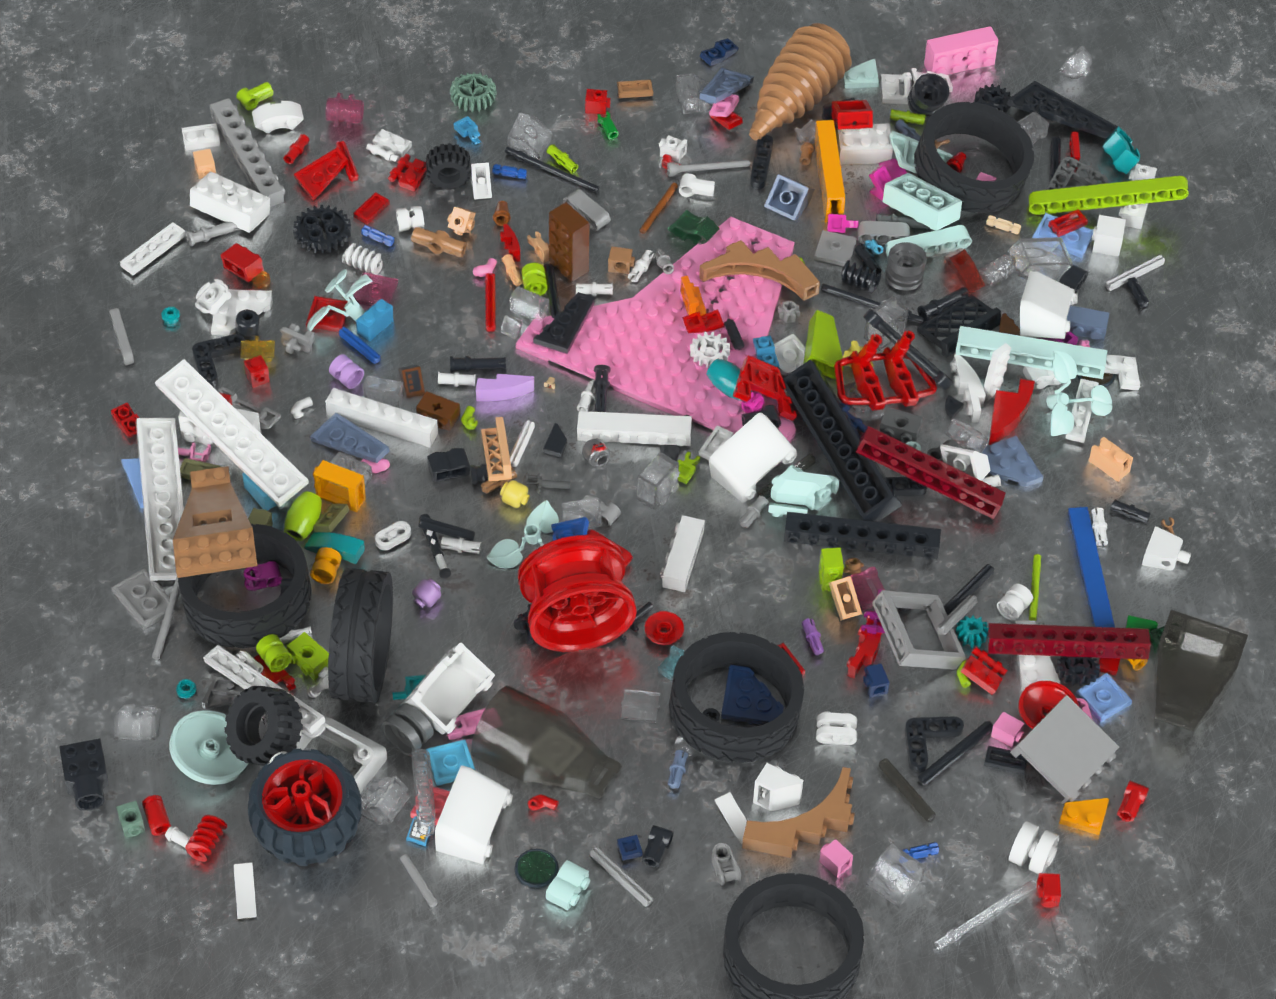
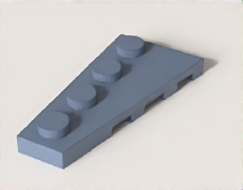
[310,413,390,463]

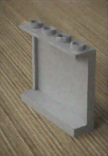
[1010,695,1119,804]

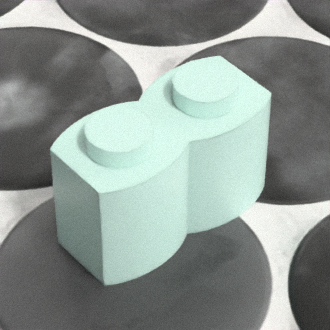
[546,860,590,910]

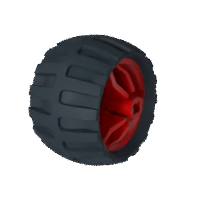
[248,748,362,866]

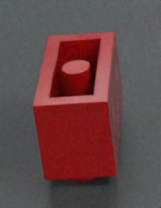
[220,243,264,282]

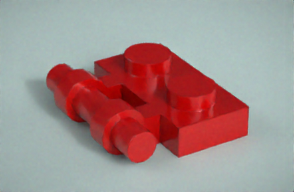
[388,154,427,192]
[960,646,1008,695]

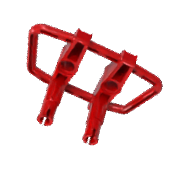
[834,330,937,411]

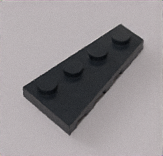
[533,292,595,354]

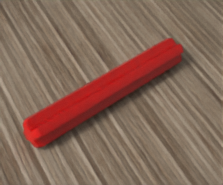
[485,273,496,332]

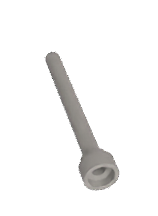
[667,160,751,177]

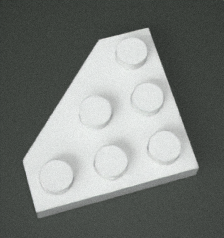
[211,289,272,336]

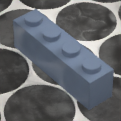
[1067,305,1109,341]

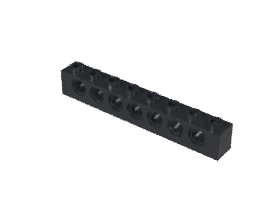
[784,512,941,559]

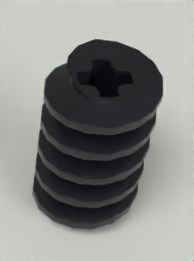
[841,260,881,293]

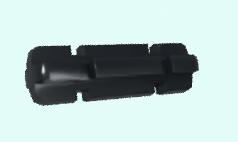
[1127,277,1149,308]
[724,319,744,350]

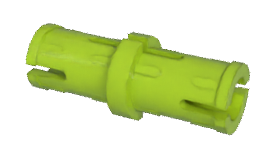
[890,109,926,126]
[546,144,579,174]

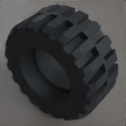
[224,685,303,766]

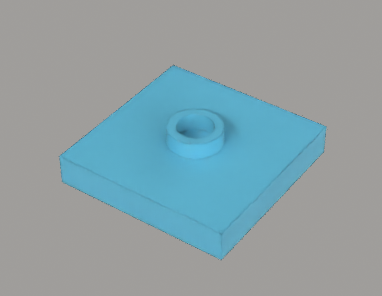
[426,739,475,786]

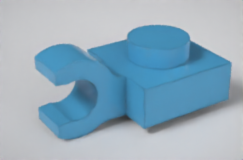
[453,116,481,145]

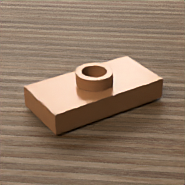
[617,80,653,98]

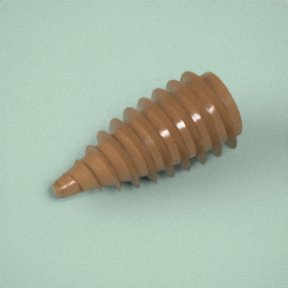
[749,23,852,140]

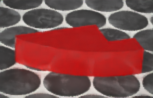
[989,379,1035,445]

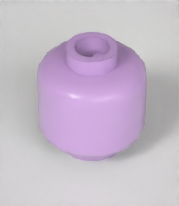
[412,578,441,608]

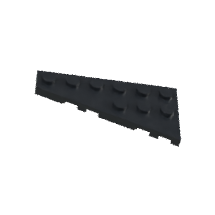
[1007,81,1118,139]

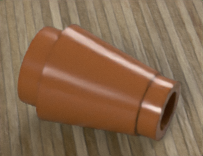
[493,201,511,226]

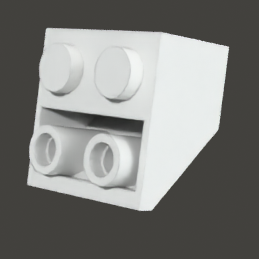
[753,763,803,811]

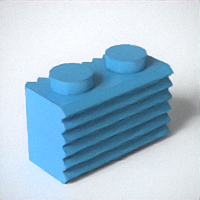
[356,299,394,342]

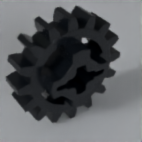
[974,84,1011,113]
[1056,656,1100,686]

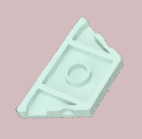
[889,130,953,174]

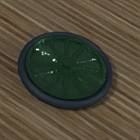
[515,849,559,888]

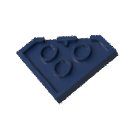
[721,665,784,725]

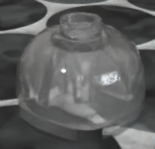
[1059,45,1092,80]

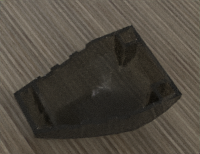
[1154,610,1248,732]

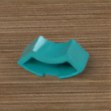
[1102,126,1140,175]

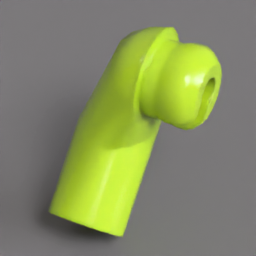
[461,406,478,430]
[957,659,971,688]

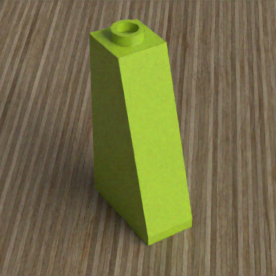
[803,310,845,380]

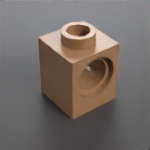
[608,246,635,274]

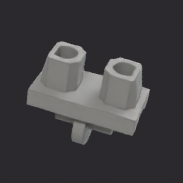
[280,324,315,354]

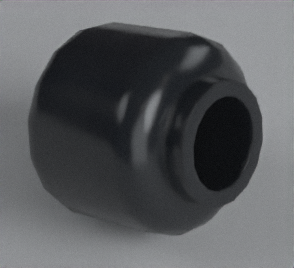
[235,309,260,337]

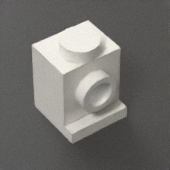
[659,135,687,163]

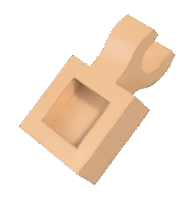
[527,231,549,263]

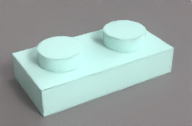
[768,502,808,517]

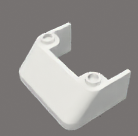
[296,717,387,794]

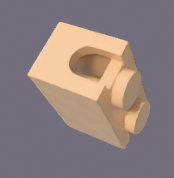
[1089,437,1133,482]
[829,576,862,621]

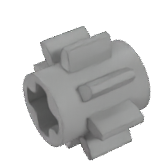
[778,301,800,323]

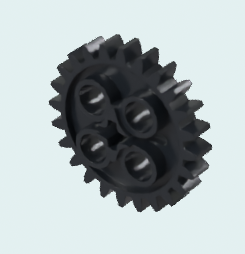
[293,205,352,253]

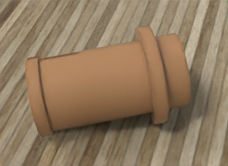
[799,142,814,165]

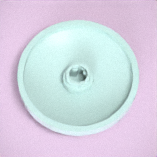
[169,710,248,785]

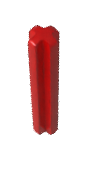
[336,141,359,182]

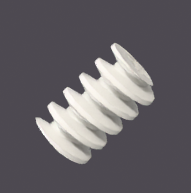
[342,243,383,276]

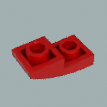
[500,224,520,262]
[111,402,139,438]

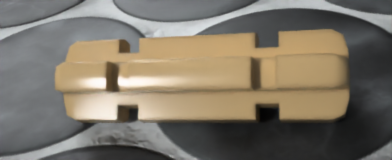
[986,215,1021,234]

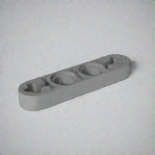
[109,307,134,366]

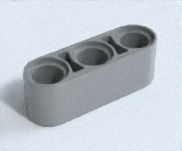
[563,189,611,231]
[858,221,910,246]

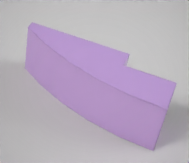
[476,374,534,402]

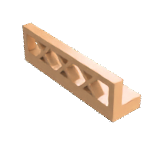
[481,417,512,481]

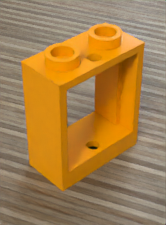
[313,460,366,512]

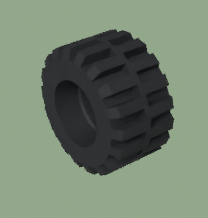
[426,143,471,189]

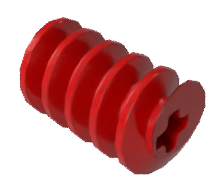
[185,815,227,862]

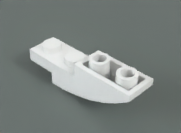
[950,354,986,423]

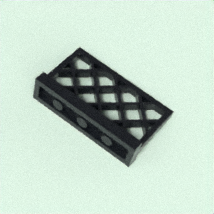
[917,294,1001,358]

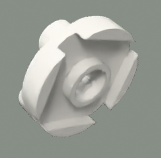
[195,279,231,315]

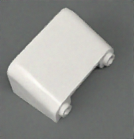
[1020,271,1078,339]
[709,413,797,504]
[401,642,495,735]
[435,765,513,864]

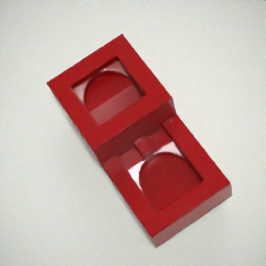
[682,309,725,333]

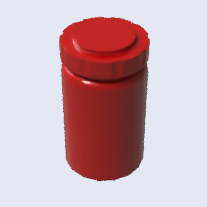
[142,795,171,836]

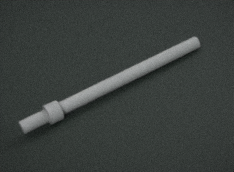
[152,577,180,659]

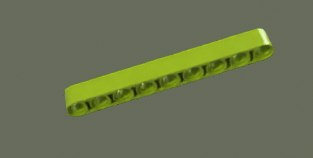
[1029,176,1189,215]

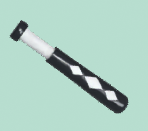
[419,514,451,578]

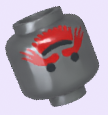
[582,438,610,467]

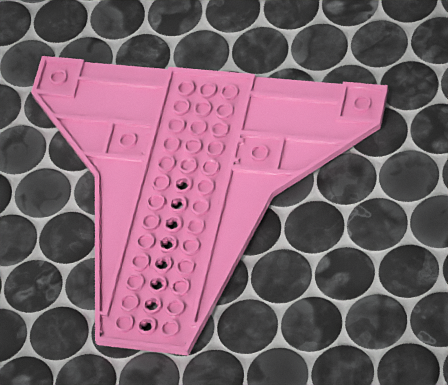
[516,217,796,443]

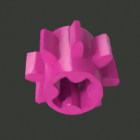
[741,392,764,413]

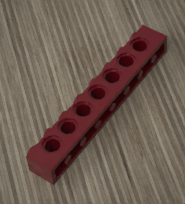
[856,426,1006,519]
[987,623,1151,659]

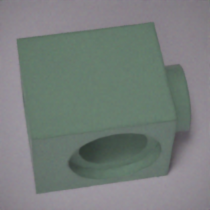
[116,801,145,837]

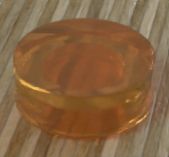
[252,271,271,289]

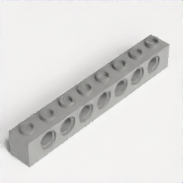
[210,98,285,207]

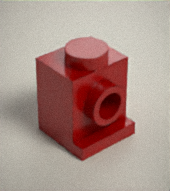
[1036,873,1061,908]

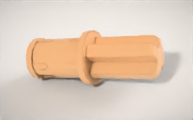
[502,254,523,287]

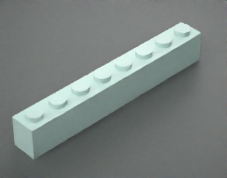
[955,326,1108,379]

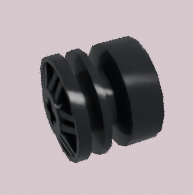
[907,73,949,118]

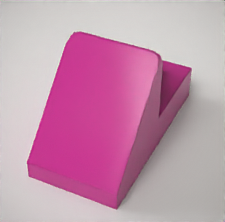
[869,165,892,201]

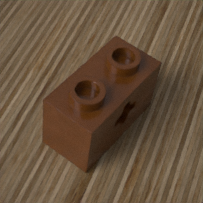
[416,391,460,431]

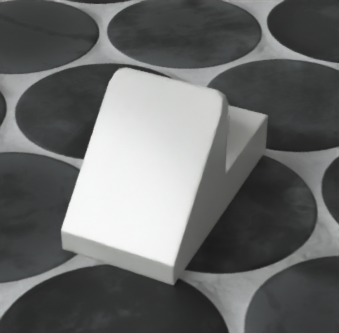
[471,163,492,200]

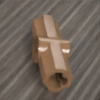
[411,227,467,257]

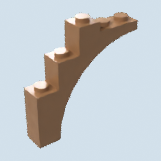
[699,240,820,301]
[742,767,855,858]

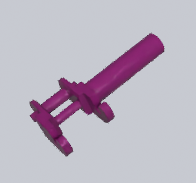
[861,589,885,634]

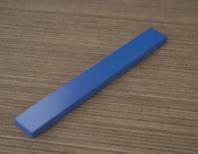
[1068,507,1115,628]

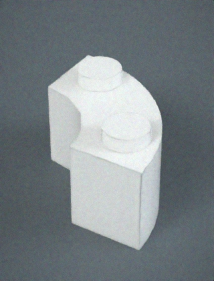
[252,101,304,134]

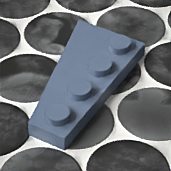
[699,68,754,104]

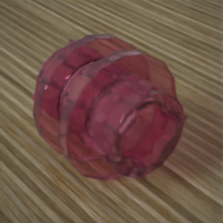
[326,93,364,128]

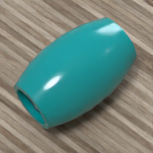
[706,358,752,401]

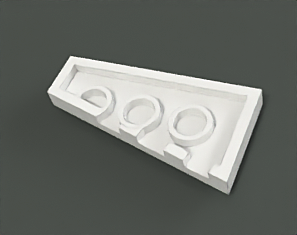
[1015,621,1061,691]

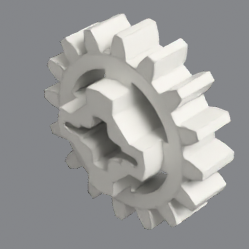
[690,332,730,368]

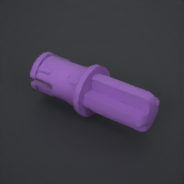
[802,618,824,655]

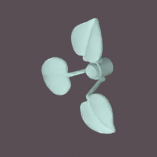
[307,269,373,331]
[1046,351,1112,436]
[487,500,559,569]

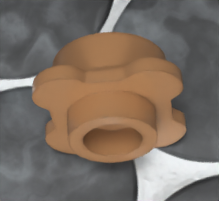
[843,558,864,575]

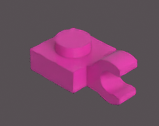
[827,214,858,233]

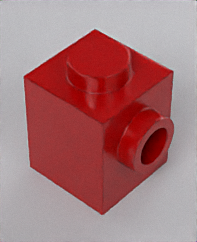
[585,89,611,115]
[244,355,270,388]

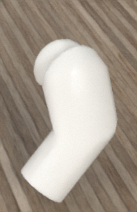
[291,397,313,419]
[235,651,264,673]

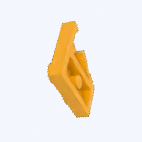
[1059,798,1109,835]

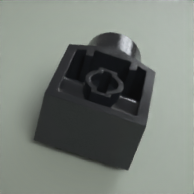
[59,738,109,811]

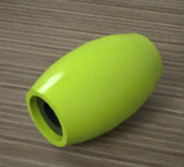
[284,491,322,541]

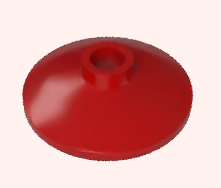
[645,611,684,645]

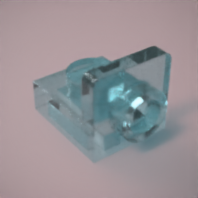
[658,645,684,681]

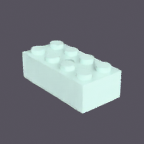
[883,173,962,231]

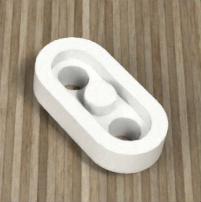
[375,521,411,550]

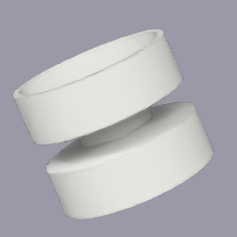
[1009,821,1059,874]

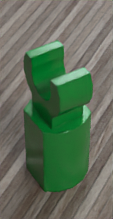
[598,111,619,140]

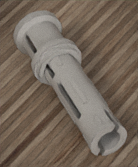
[186,222,241,247]

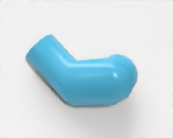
[865,239,884,255]

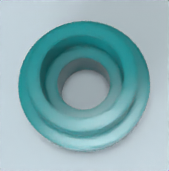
[161,307,180,324]
[176,679,197,699]

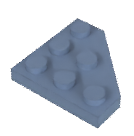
[974,436,1043,487]

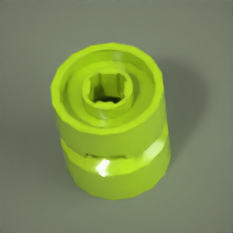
[521,263,547,297]
[256,634,292,672]

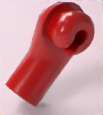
[527,794,559,811]

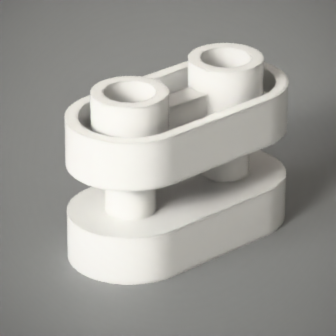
[816,711,857,745]

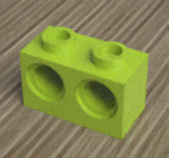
[818,547,844,591]

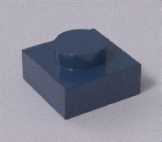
[617,835,643,861]

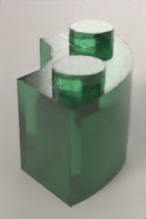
[667,210,720,245]

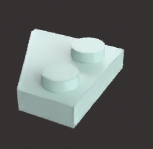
[843,59,879,89]

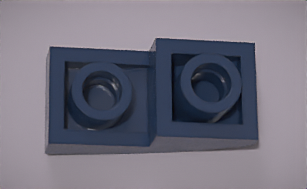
[700,38,739,66]

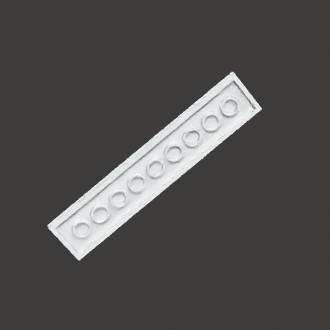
[155,359,309,507]
[136,418,184,581]

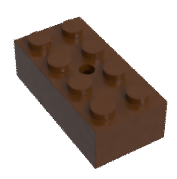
[549,202,589,282]

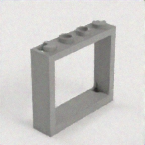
[872,590,966,670]

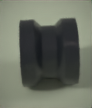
[470,463,488,484]

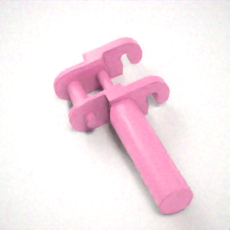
[178,442,211,462]

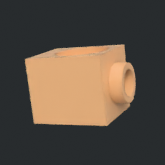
[193,149,216,179]

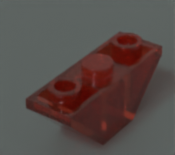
[944,248,985,294]

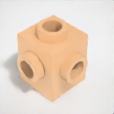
[448,207,476,235]

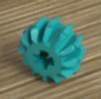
[955,615,988,649]

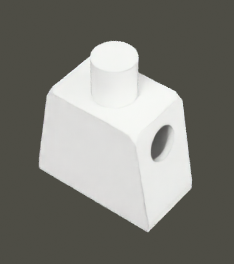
[1142,526,1191,571]

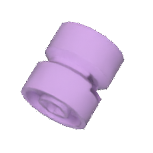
[329,354,364,389]

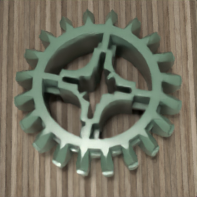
[450,72,497,113]

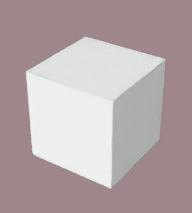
[1092,215,1126,257]

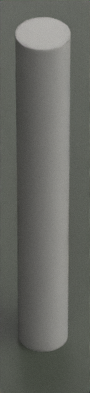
[400,854,438,908]

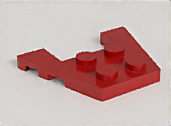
[733,355,797,421]

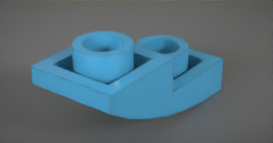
[753,336,780,370]

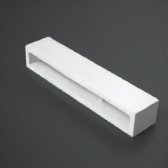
[325,388,438,448]
[577,411,692,446]

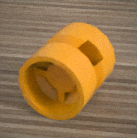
[310,547,342,584]

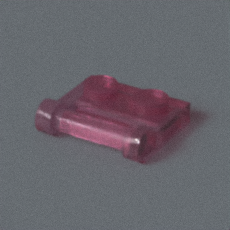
[844,567,885,611]

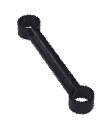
[863,308,953,390]

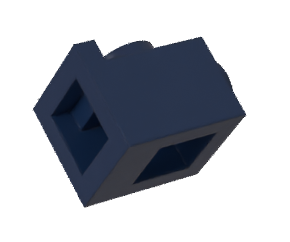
[863,663,890,698]

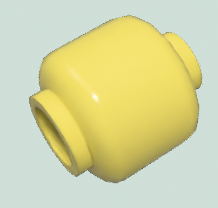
[500,480,530,508]

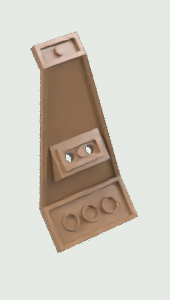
[173,466,258,578]

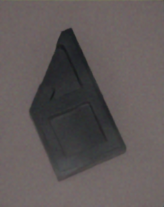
[543,423,567,458]

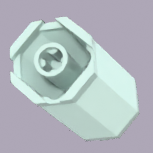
[771,465,839,511]

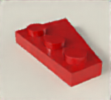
[294,147,348,201]

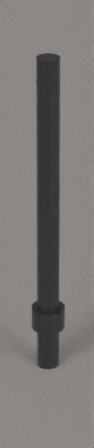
[505,146,600,193]
[821,283,925,324]

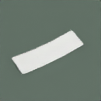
[715,792,747,850]
[234,863,257,919]

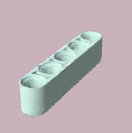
[884,225,972,257]

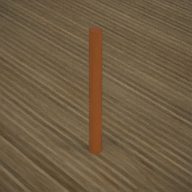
[639,183,678,234]

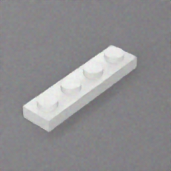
[120,222,186,275]
[984,343,1011,402]
[1065,379,1099,443]

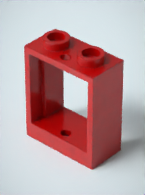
[832,99,873,130]

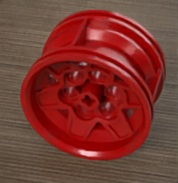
[518,535,637,652]

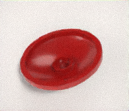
[1018,681,1079,729]

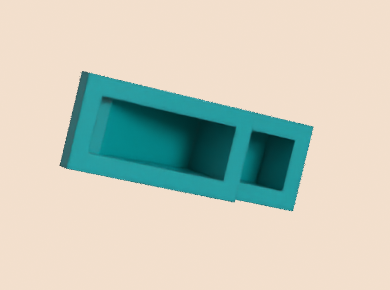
[304,532,365,564]

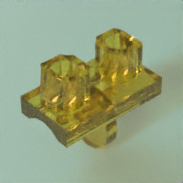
[240,336,275,362]

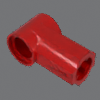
[1117,780,1149,822]

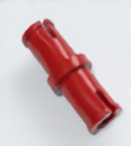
[283,134,310,164]

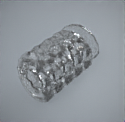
[978,254,1019,288]

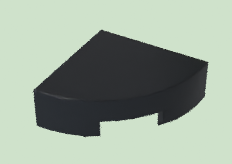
[945,395,964,419]

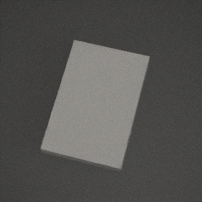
[112,568,178,630]

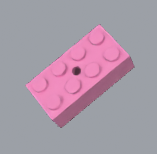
[924,26,998,75]

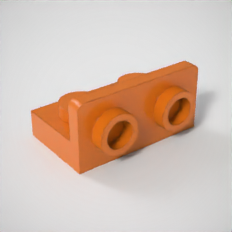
[680,276,706,315]

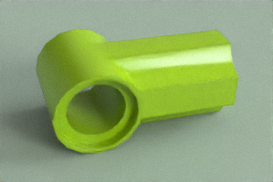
[236,82,274,111]

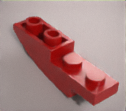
[846,610,882,679]

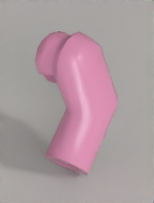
[360,459,390,474]

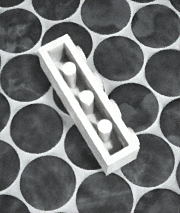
[1119,164,1157,230]
[660,515,705,592]

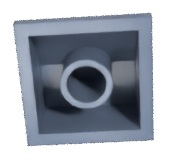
[764,174,815,221]

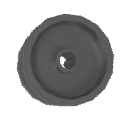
[381,703,434,756]

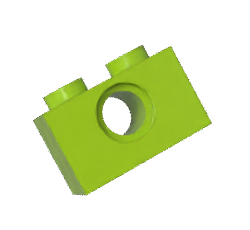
[287,632,329,680]

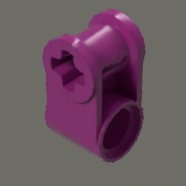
[244,561,282,591]

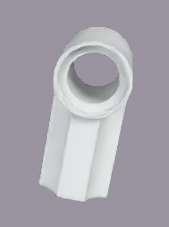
[679,173,715,197]

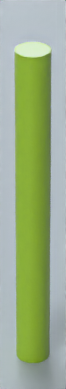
[1029,554,1041,621]

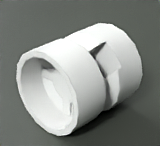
[396,206,424,232]
[997,584,1033,621]

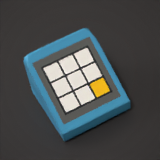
[406,816,434,847]

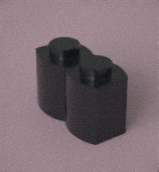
[427,448,470,482]

